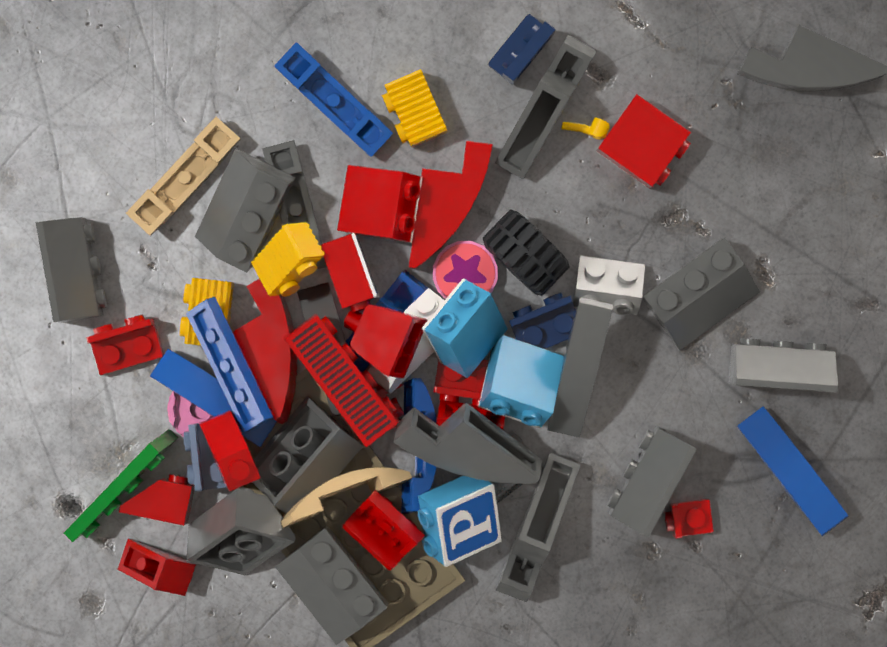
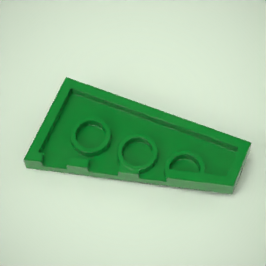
[64,429,178,542]

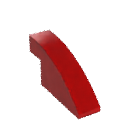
[409,141,493,269]
[232,278,297,424]

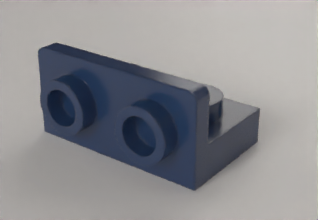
[488,14,556,86]
[509,292,576,349]

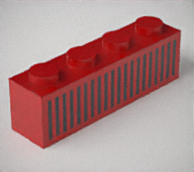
[284,314,398,447]

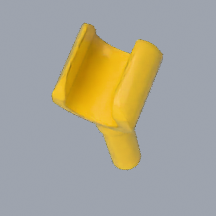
[561,117,610,140]

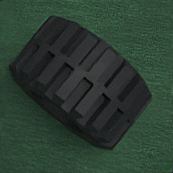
[482,209,570,296]

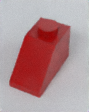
[199,410,261,492]
[119,474,195,526]
[117,539,196,596]

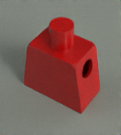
[344,304,428,379]

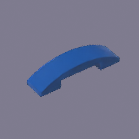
[274,42,393,157]
[150,349,277,447]
[401,378,437,514]

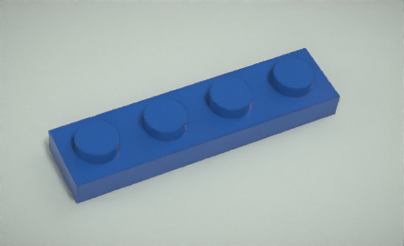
[186,297,273,433]

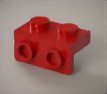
[342,490,425,571]

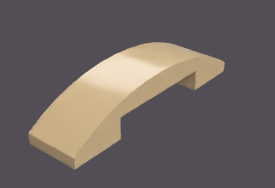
[126,116,241,236]
[281,467,412,528]

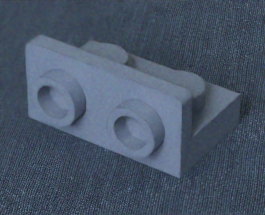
[184,423,227,492]

